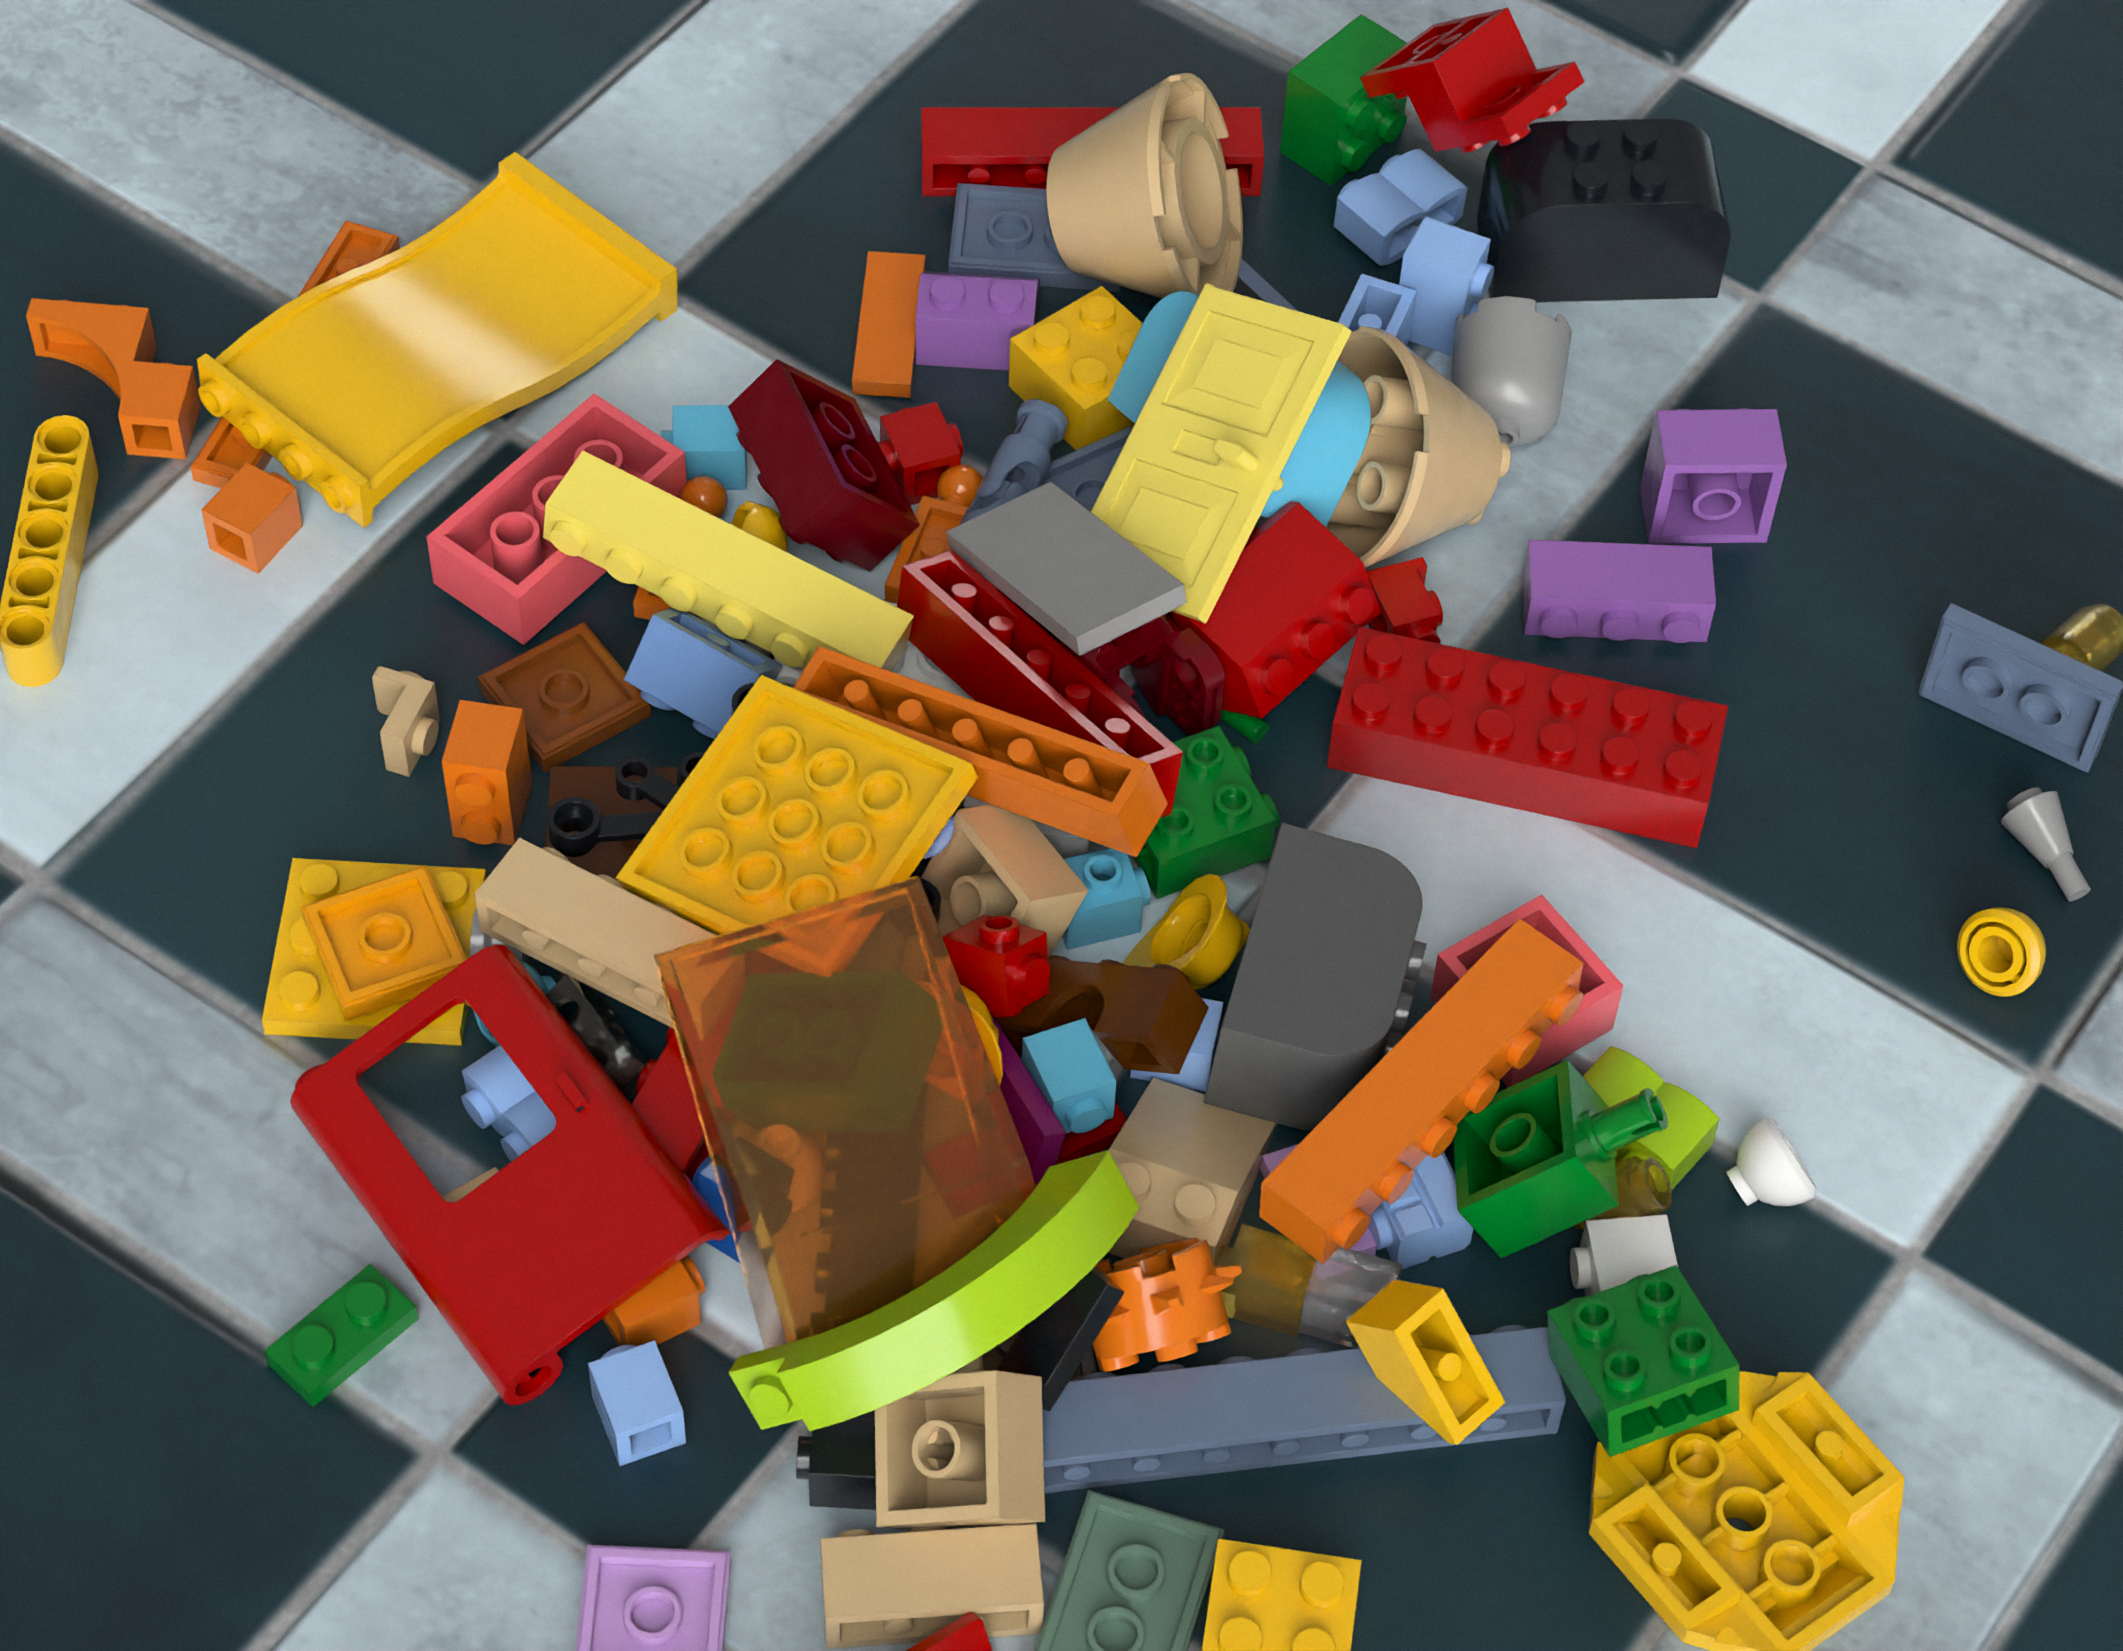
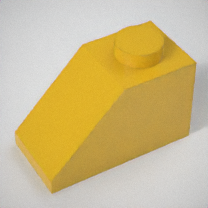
[1345,1279,1505,1445]

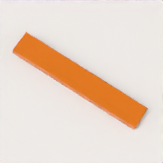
[190,221,400,489]

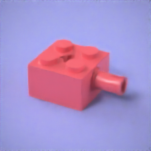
[1430,894,1624,1087]

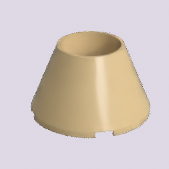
[1046,73,1243,299]

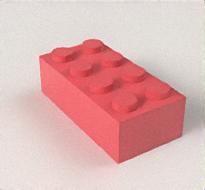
[427,393,687,645]

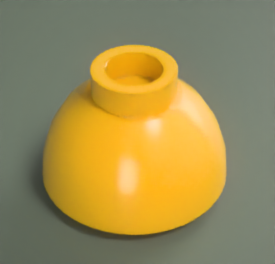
[1957,907,2046,997]

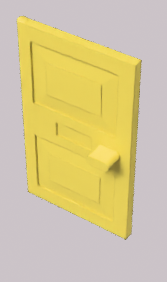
[1091,283,1352,624]

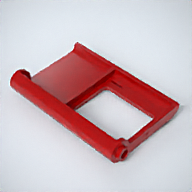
[290,945,731,1406]

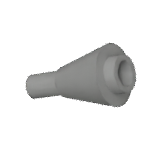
[2001,787,2091,902]

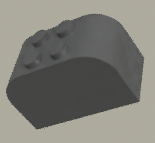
[1204,823,1427,1131]

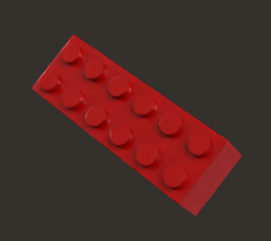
[1327,627,1728,848]

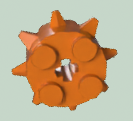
[1093,1238,1242,1372]

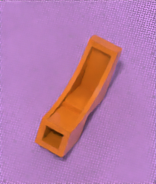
[26,298,201,460]

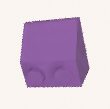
[916,271,1040,371]

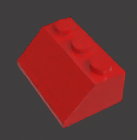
[1171,501,1382,718]

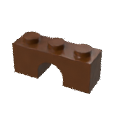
[995,955,1209,1075]

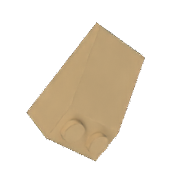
[1107,1077,1277,1266]

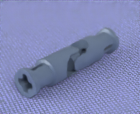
[959,399,1068,525]

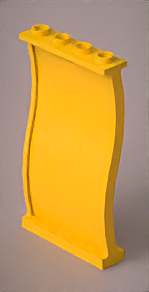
[197,152,677,528]

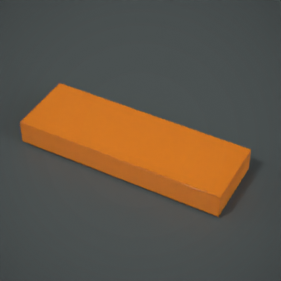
[852,251,925,398]

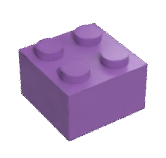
[1640,408,1787,544]

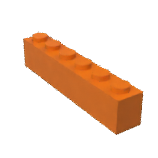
[793,646,1168,858]
[1259,918,1583,1264]

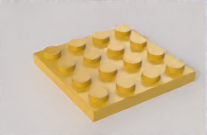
[616,675,978,979]

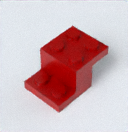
[1360,7,1585,153]

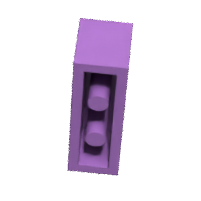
[1521,540,1716,643]

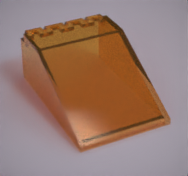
[653,876,1036,1349]

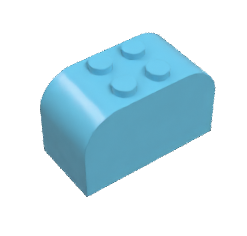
[1107,291,1371,527]

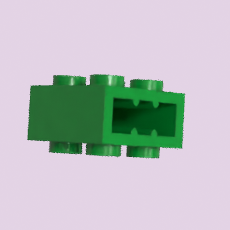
[1132,726,1279,899]
[1547,1265,1739,1457]

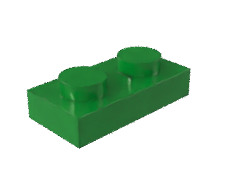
[264,1264,418,1407]

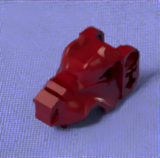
[998,589,1225,736]

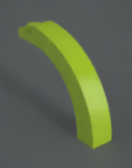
[728,1150,1140,1431]

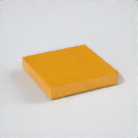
[301,865,467,1021]

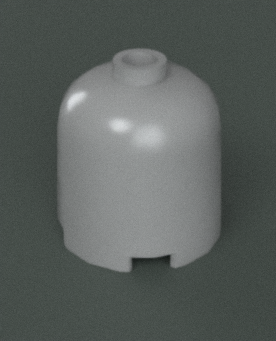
[1451,296,1572,448]

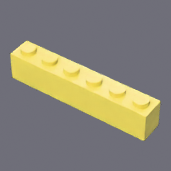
[543,451,914,672]

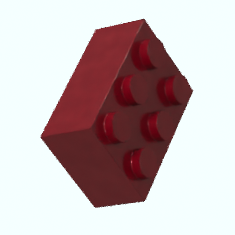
[728,359,920,572]

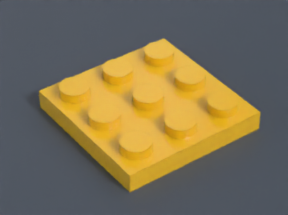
[262,858,487,1046]

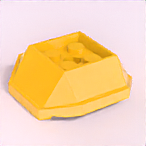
[1589,1371,1905,1651]

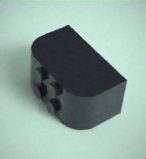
[1477,119,1731,303]

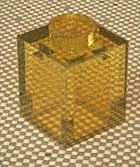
[1215,1224,1319,1337]

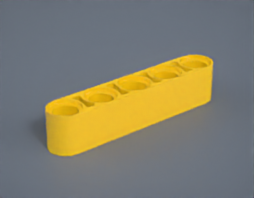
[0,415,99,687]

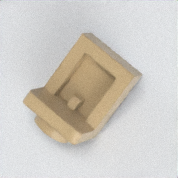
[372,666,440,777]

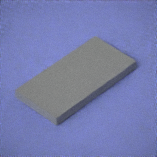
[946,481,1187,656]

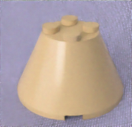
[1326,326,1511,568]

